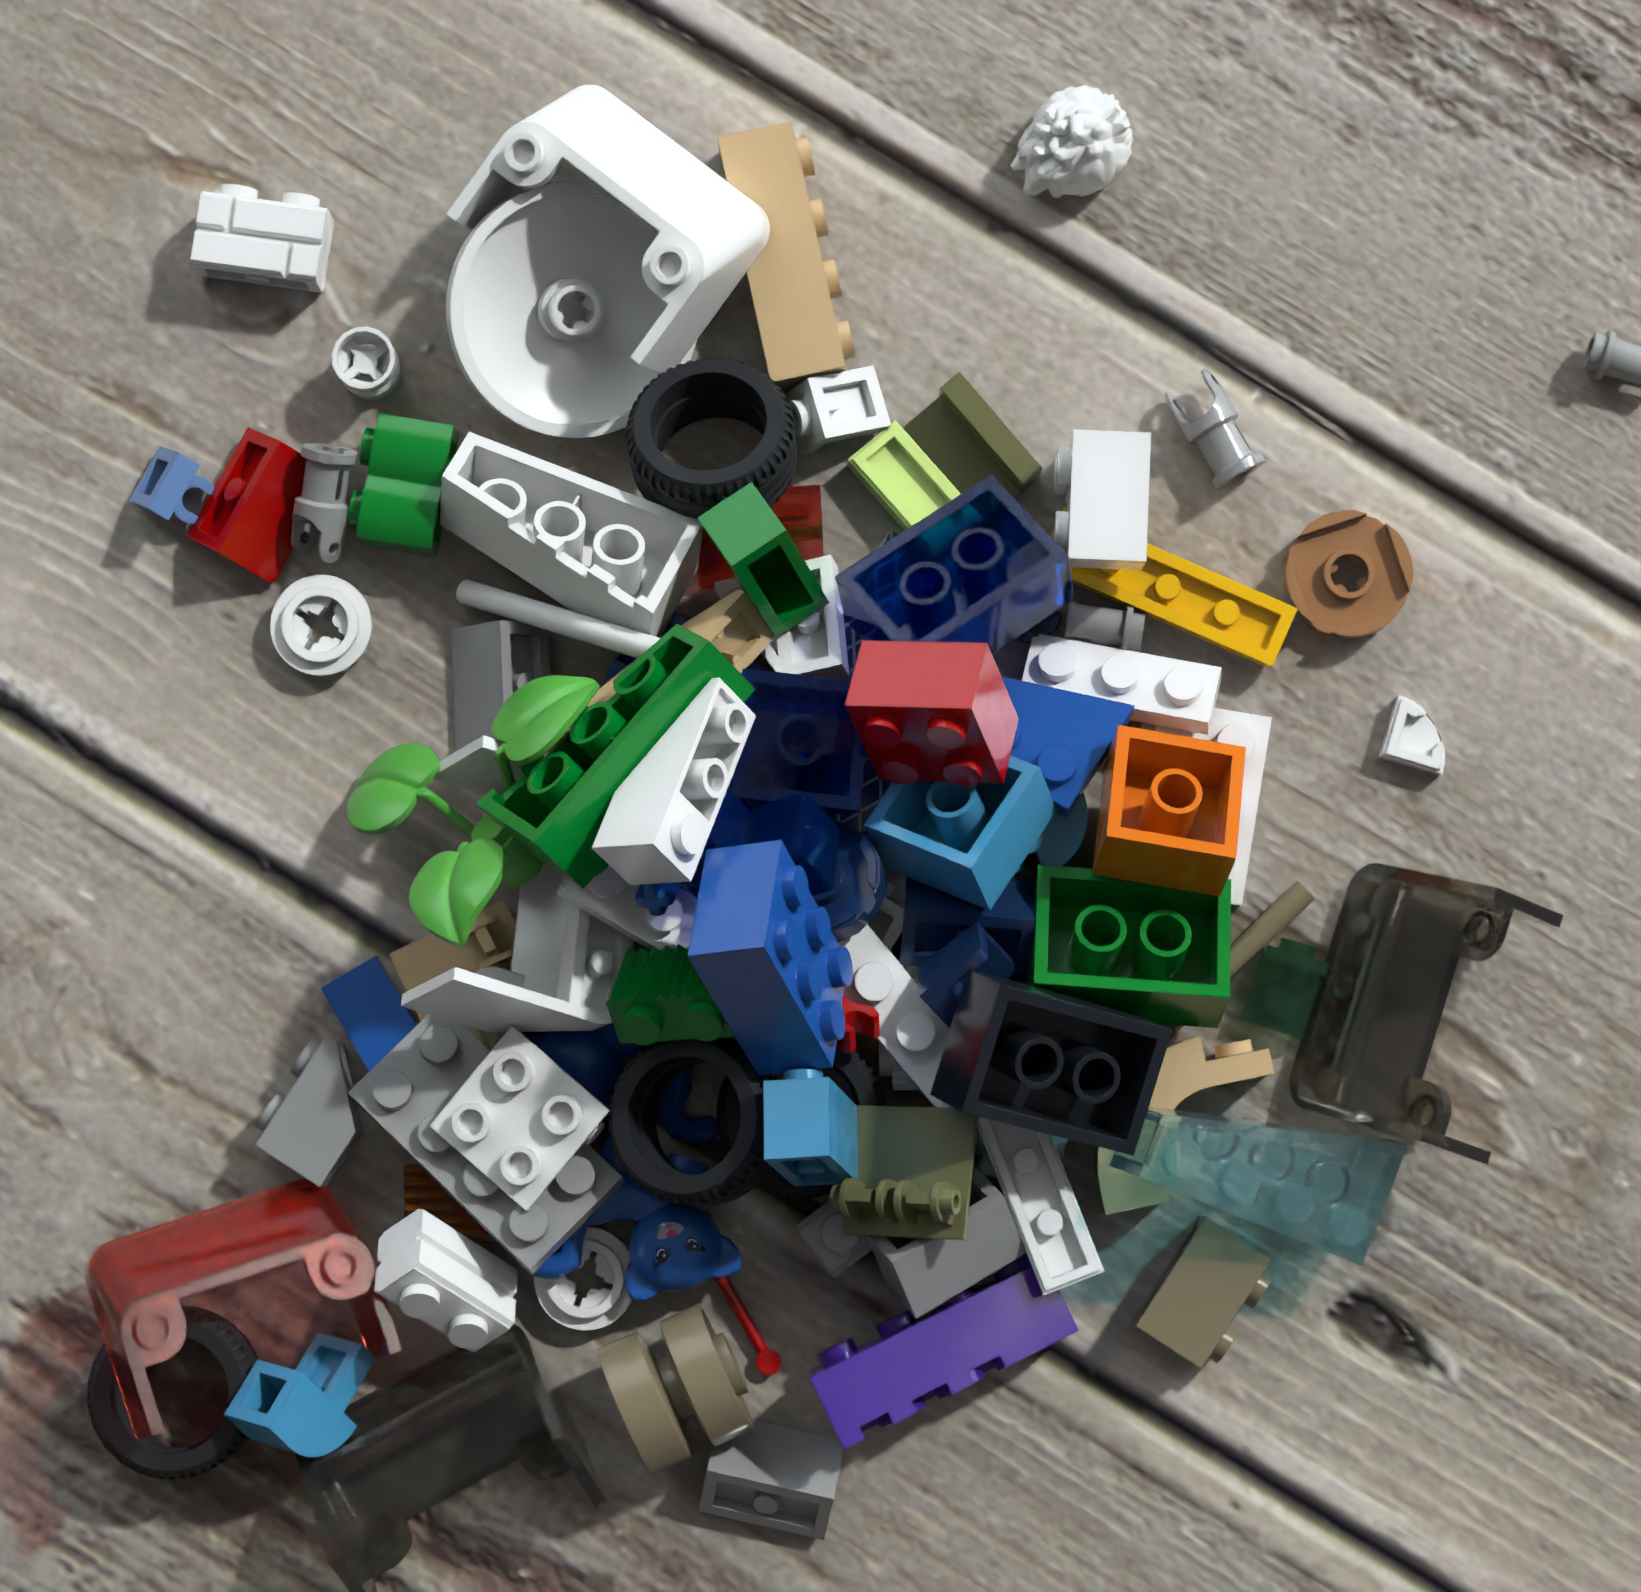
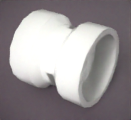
[332,326,402,400]

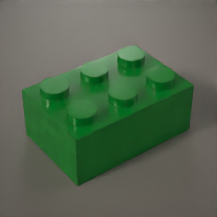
[1027,865,1231,1028]

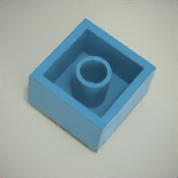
[864,755,1057,911]

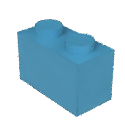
[763,1069,858,1187]

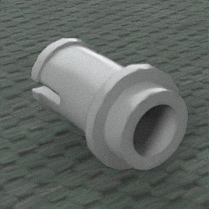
[1582,330,1641,386]
[1065,601,1146,651]

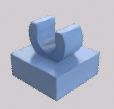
[129,446,215,524]

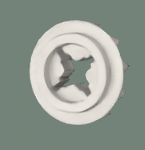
[270,575,373,677]
[534,1227,632,1331]

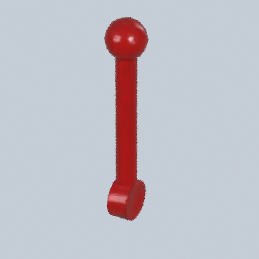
[710,1276,781,1375]

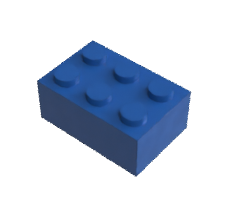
[687,840,853,1076]

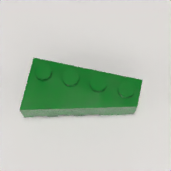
[475,624,755,889]

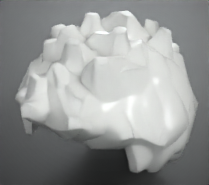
[1010,85,1134,198]

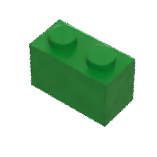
[698,482,829,638]

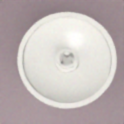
[446,181,697,438]

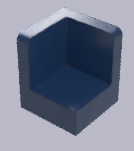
[917,922,1016,1029]

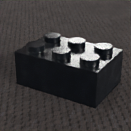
[930,968,1172,1156]

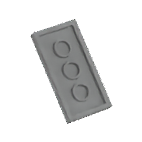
[348,1014,624,1275]

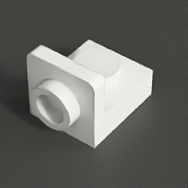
[785,365,891,455]

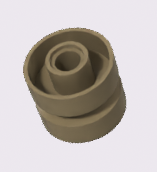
[598,1303,755,1475]

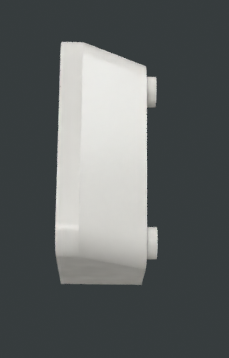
[446,85,770,374]
[401,735,633,1033]

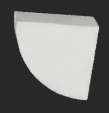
[1379,695,1445,776]

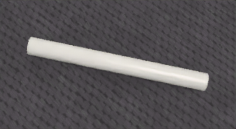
[456,579,660,658]

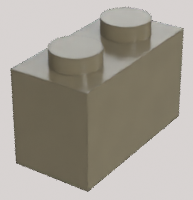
[1132,1215,1273,1369]

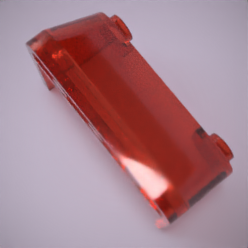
[85,1179,402,1440]

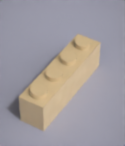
[717,121,855,391]

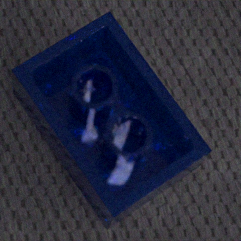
[835,474,1074,653]

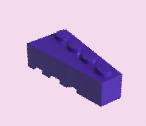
[810,1253,1079,1450]

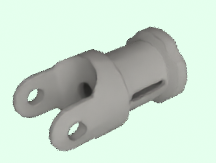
[1165,369,1266,490]
[291,443,358,563]

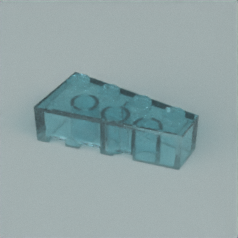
[1109,1107,1408,1266]

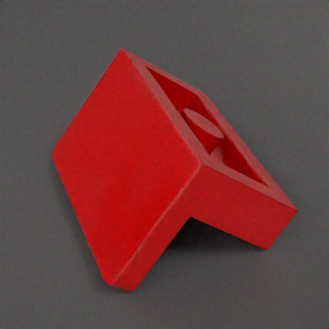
[186,427,306,583]

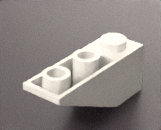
[592,677,756,885]

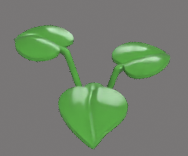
[347,675,601,947]

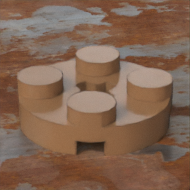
[1283,510,1413,639]

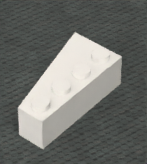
[440,432,703,638]

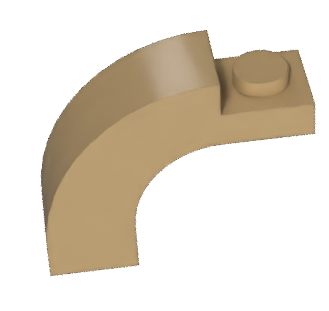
[1094,1036,1274,1215]

